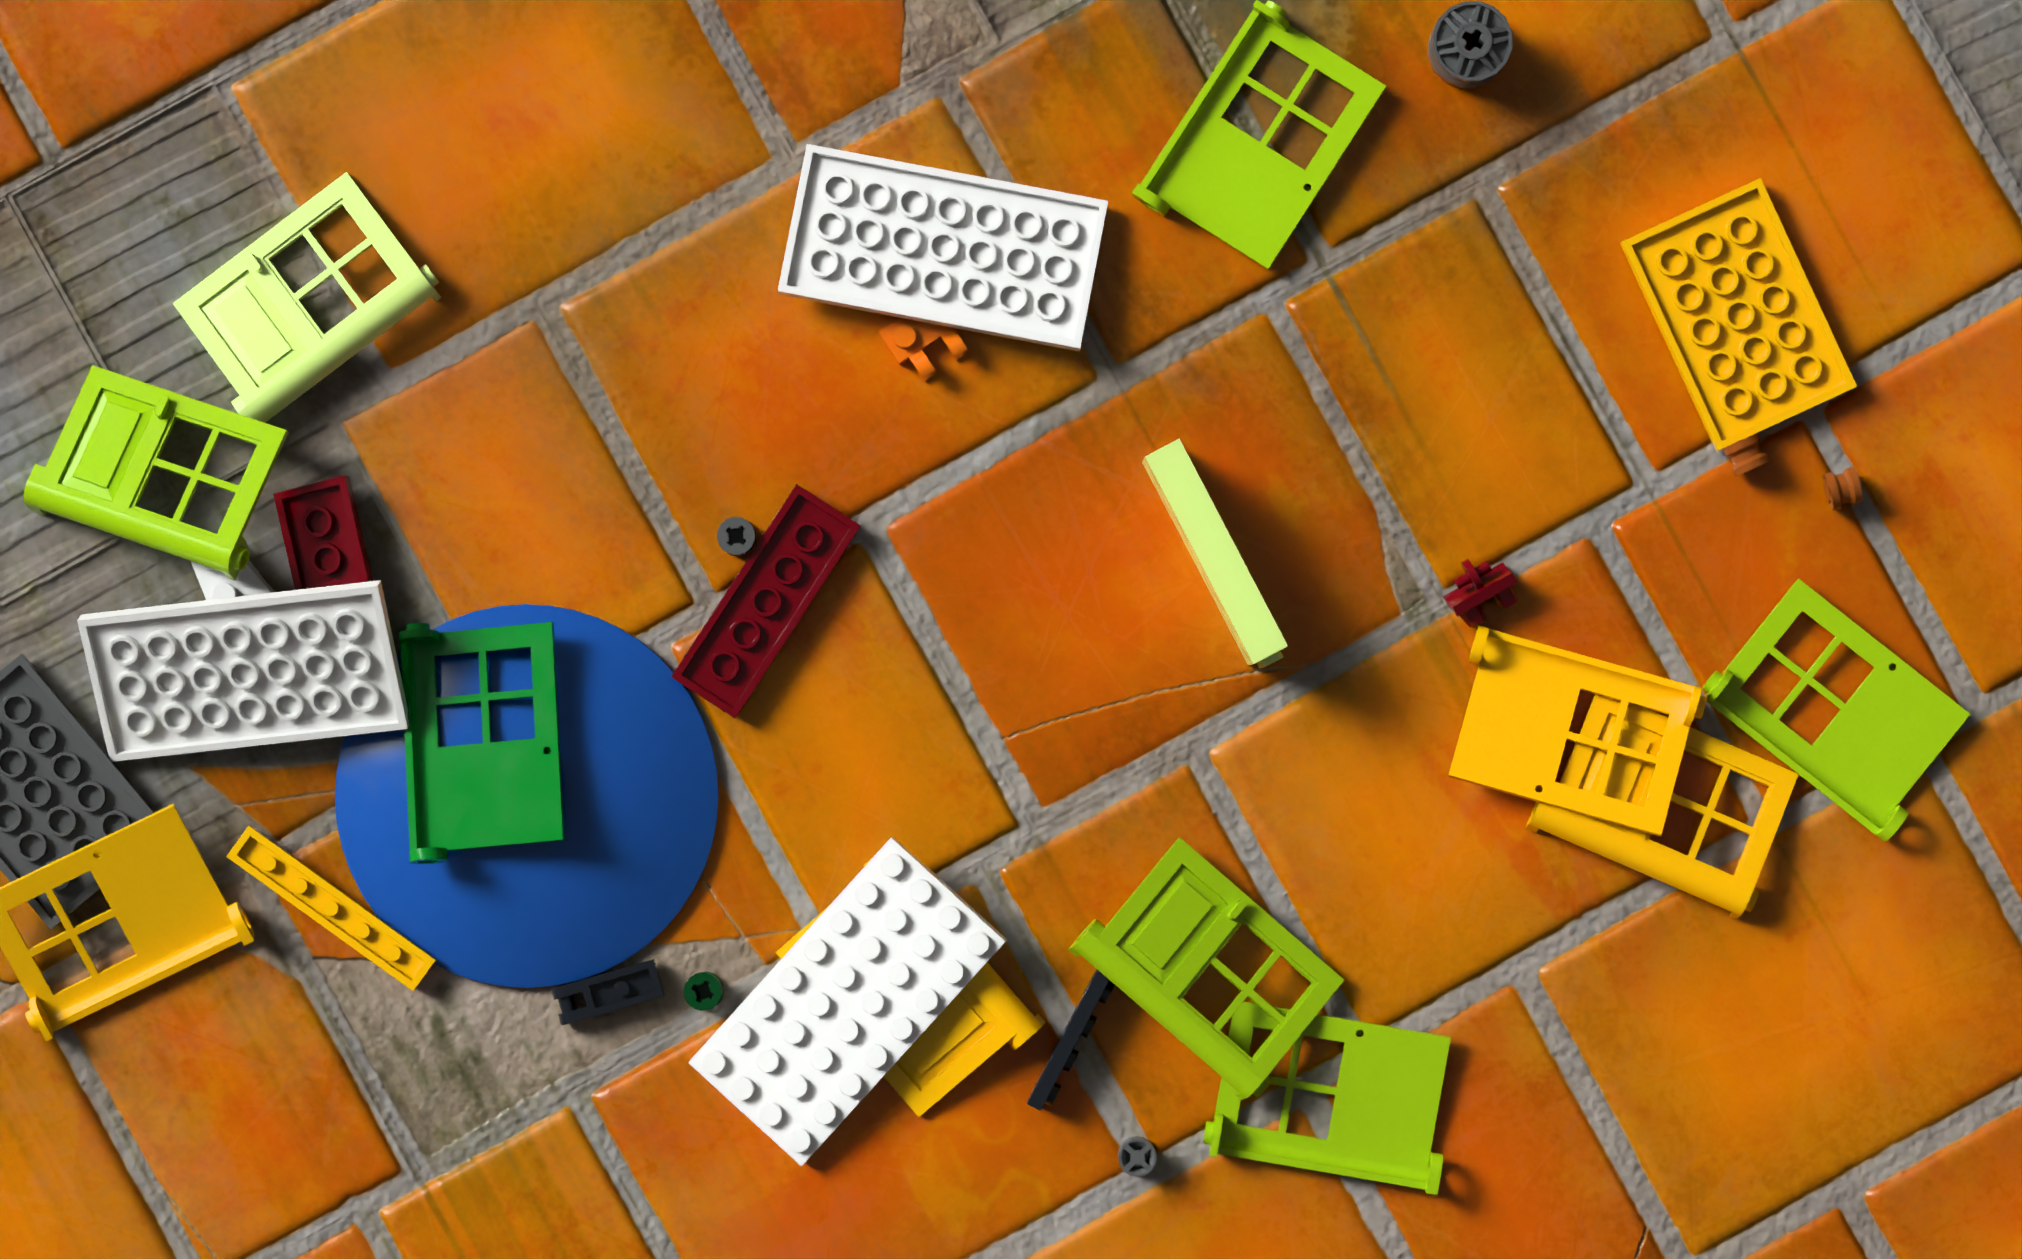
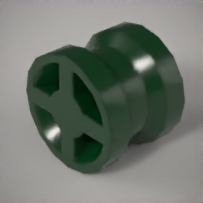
[683,971,725,1011]

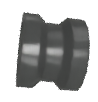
[717,517,756,556]
[1118,1136,1157,1177]

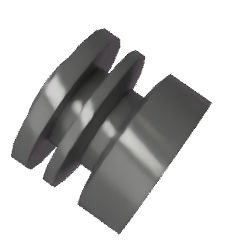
[1427,1,1513,89]

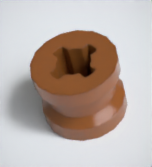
[1722,433,1770,477]
[1822,467,1863,511]

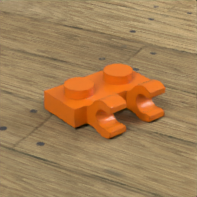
[879,318,969,381]

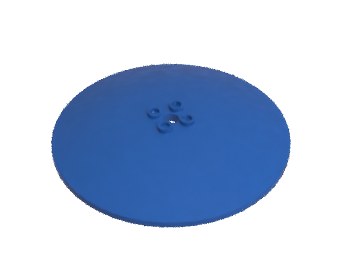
[335,604,719,988]

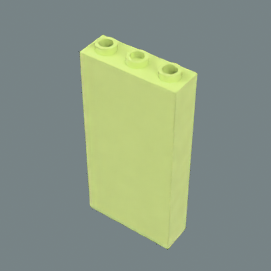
[1142,438,1288,669]

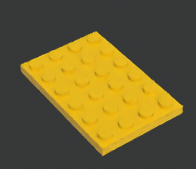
[1620,178,1857,451]

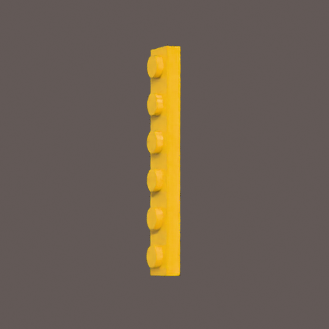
[226,825,436,991]

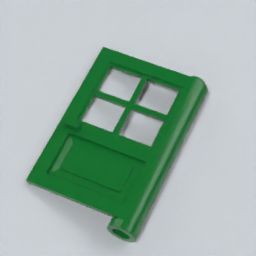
[399,622,565,864]

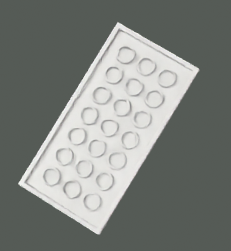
[778,144,1108,352]
[77,580,409,762]
[688,836,1007,1166]

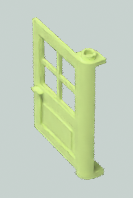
[173,172,442,423]

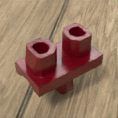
[1443,559,1518,628]

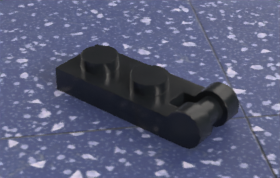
[551,959,665,1026]

